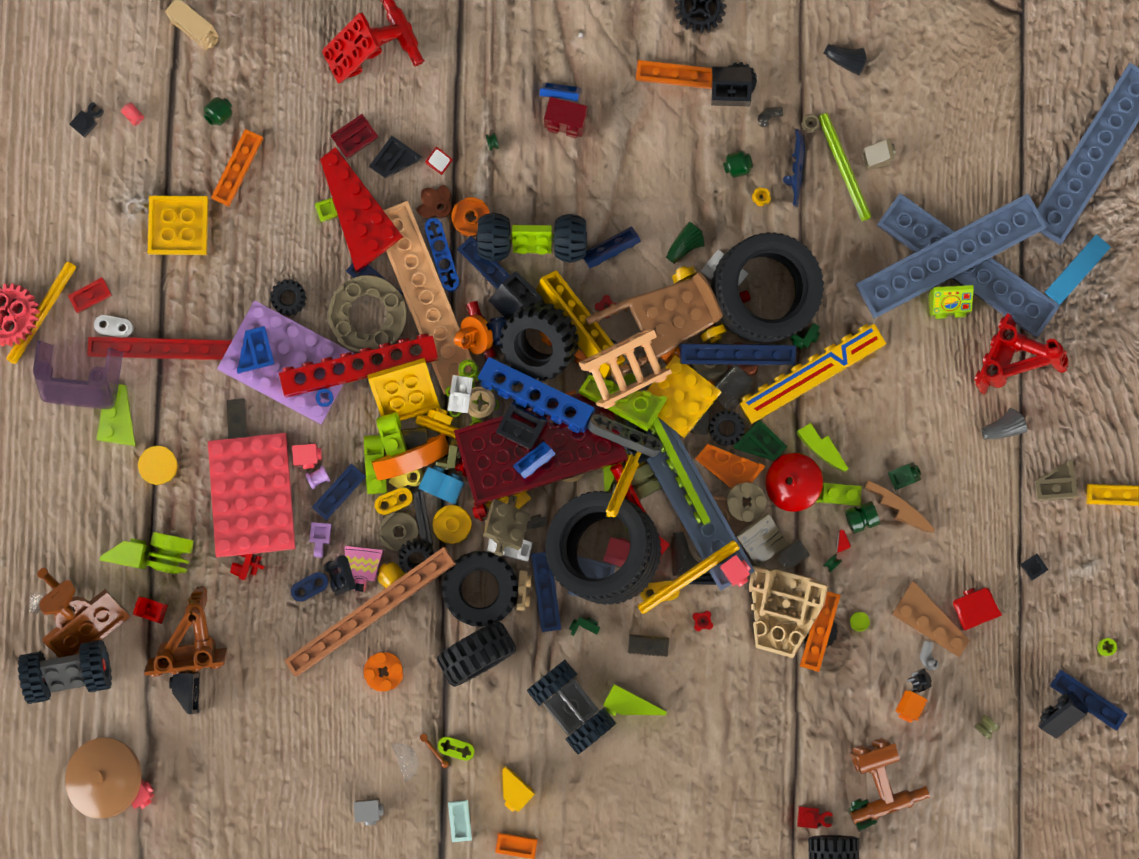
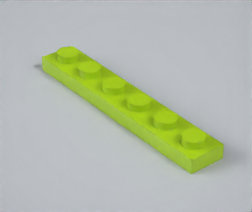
[649,416,711,526]

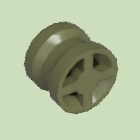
[974,715,1000,740]

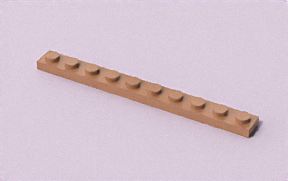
[284,547,456,677]

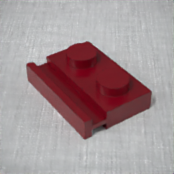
[330,114,379,159]

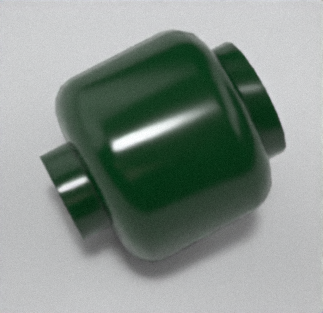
[203,97,232,126]
[723,150,753,178]

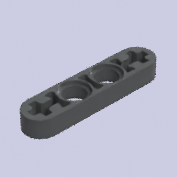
[588,414,662,457]

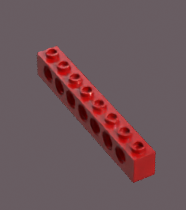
[279,333,439,398]

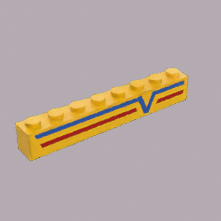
[738,323,887,425]

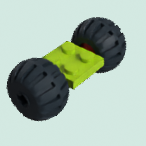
[477,212,587,263]

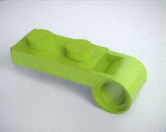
[376,412,408,457]
[364,435,387,494]
[815,483,862,506]

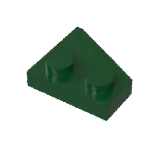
[733,419,788,461]

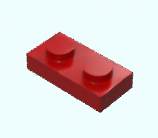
[68,277,112,314]

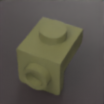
[435,439,461,470]

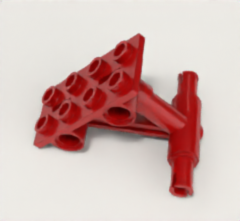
[322,0,425,84]
[974,313,1069,395]

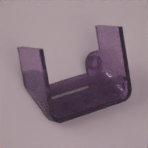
[33,340,123,410]

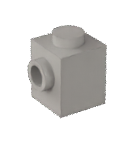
[354,799,384,825]

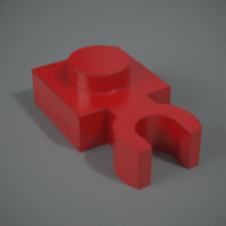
[797,806,833,829]

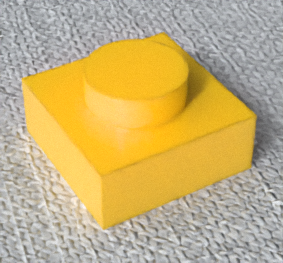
[427,408,453,425]

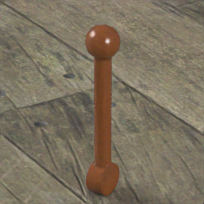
[420,734,449,768]

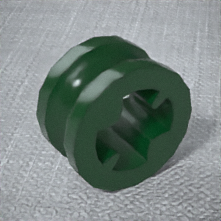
[485,132,499,151]
[823,553,842,573]

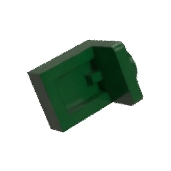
[790,323,821,349]
[569,617,600,636]
[848,798,877,832]

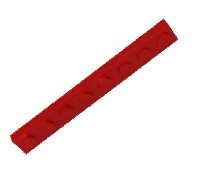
[87,337,232,360]

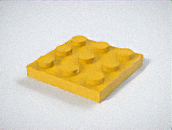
[147,196,209,255]
[647,355,722,438]
[367,358,441,421]

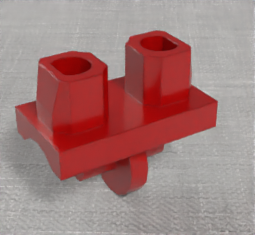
[230,554,265,580]

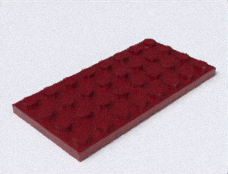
[454,393,628,506]

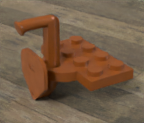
[37,568,130,658]

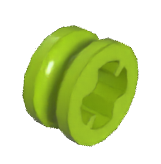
[1097,638,1117,656]

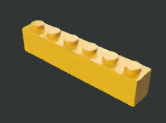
[536,270,625,379]

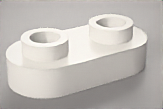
[94,315,134,338]

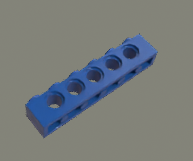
[478,357,595,433]

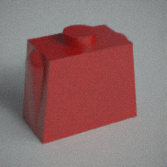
[953,587,1002,631]

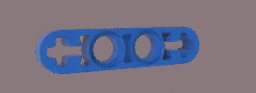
[425,218,459,292]

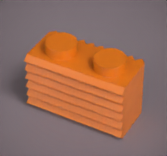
[895,690,928,723]

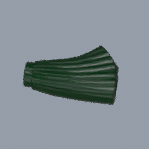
[665,222,705,264]

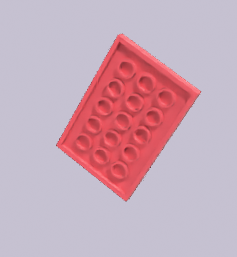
[208,433,296,558]

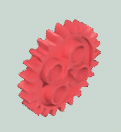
[0,283,40,347]

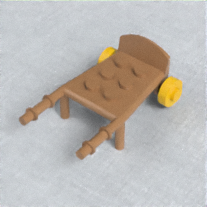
[585,266,726,378]

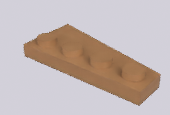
[891,581,970,657]

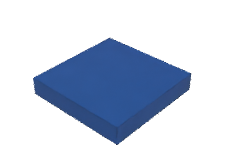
[539,82,581,101]

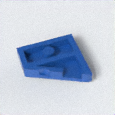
[237,326,275,374]

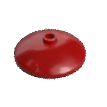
[765,453,823,512]

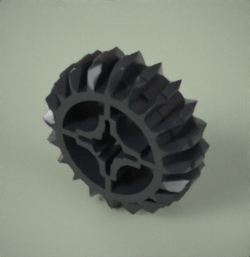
[674,0,727,34]

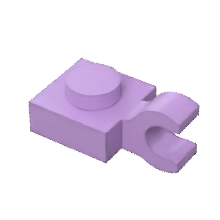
[309,522,332,558]

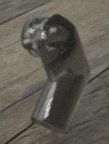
[757,107,783,127]

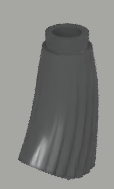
[981,408,1027,440]

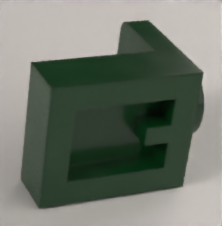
[887,462,921,491]

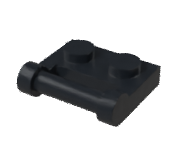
[496,402,548,451]
[324,555,356,596]

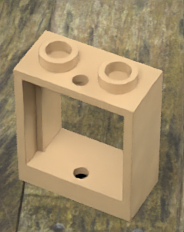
[165,0,219,51]

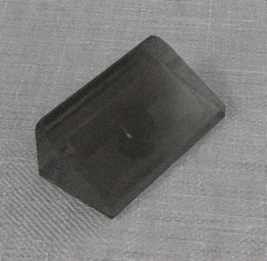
[227,398,248,439]

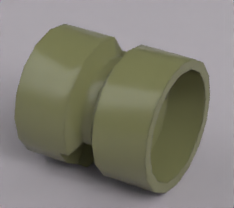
[631,463,662,500]

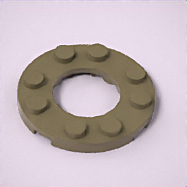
[328,275,407,353]

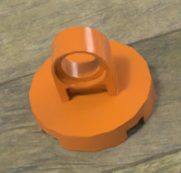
[454,315,493,355]

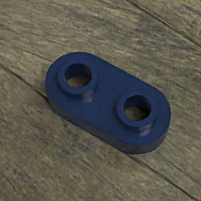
[291,572,329,602]

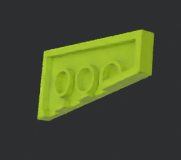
[579,375,668,432]

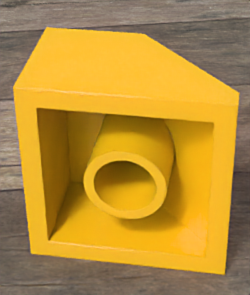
[502,765,535,812]

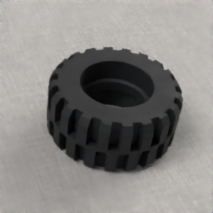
[500,302,579,381]
[442,551,518,627]
[437,621,516,687]

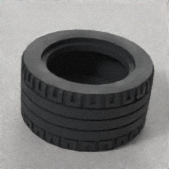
[711,232,824,343]
[545,491,662,605]

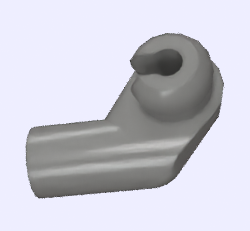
[920,641,939,670]

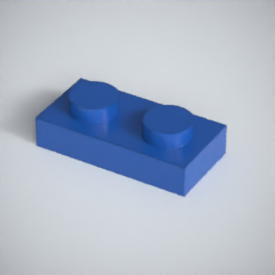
[513,441,555,479]

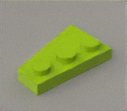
[96,382,136,446]

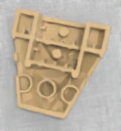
[749,566,828,658]

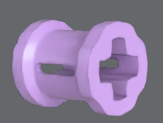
[305,465,330,489]

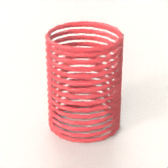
[121,102,144,126]

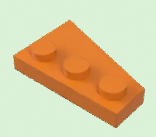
[695,444,765,489]

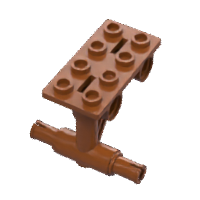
[144,586,228,677]
[849,738,930,824]

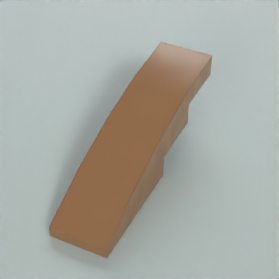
[864,480,935,534]

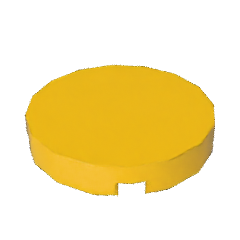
[138,446,178,485]
[432,505,472,544]

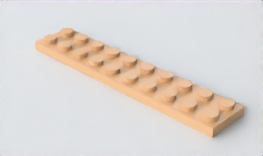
[384,201,478,395]

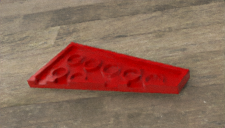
[320,147,403,273]

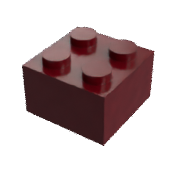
[544,97,588,138]

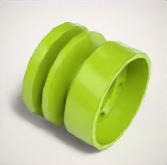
[146,532,194,574]

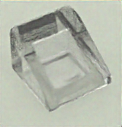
[29,593,47,614]

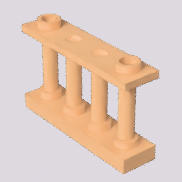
[579,329,672,409]

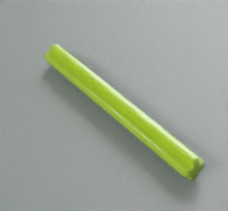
[818,113,871,221]

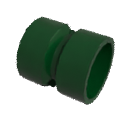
[845,501,880,534]

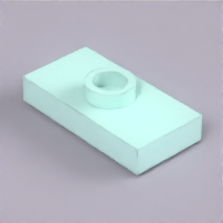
[448,800,472,842]

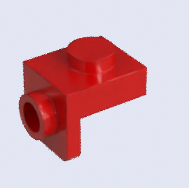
[133,596,168,624]

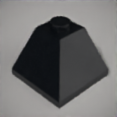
[169,673,200,714]

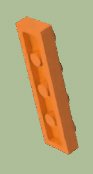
[635,60,712,89]
[211,129,263,207]
[799,591,841,672]

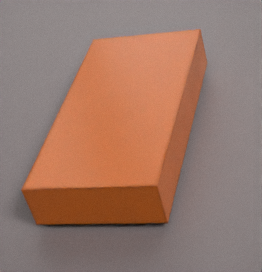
[495,832,538,859]

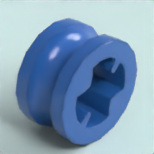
[316,389,334,407]

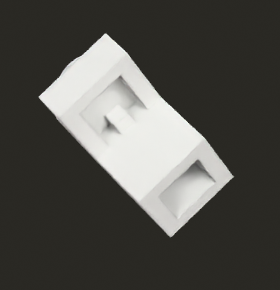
[487,538,533,561]

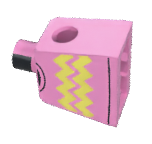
[345,546,384,592]

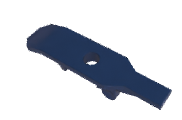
[783,129,805,207]

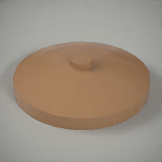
[65,738,142,819]

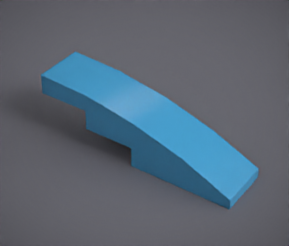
[1045,234,1111,305]

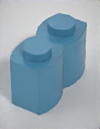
[418,465,465,505]

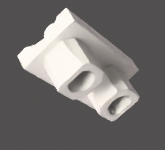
[447,375,473,413]

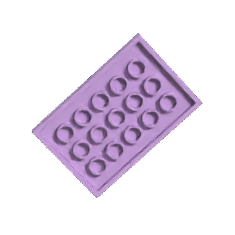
[217,300,356,425]

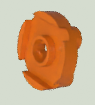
[451,197,490,237]
[364,652,403,691]

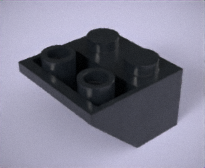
[711,67,752,107]
[488,271,544,320]
[1038,691,1089,739]

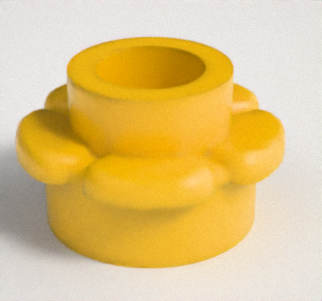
[752,187,771,206]

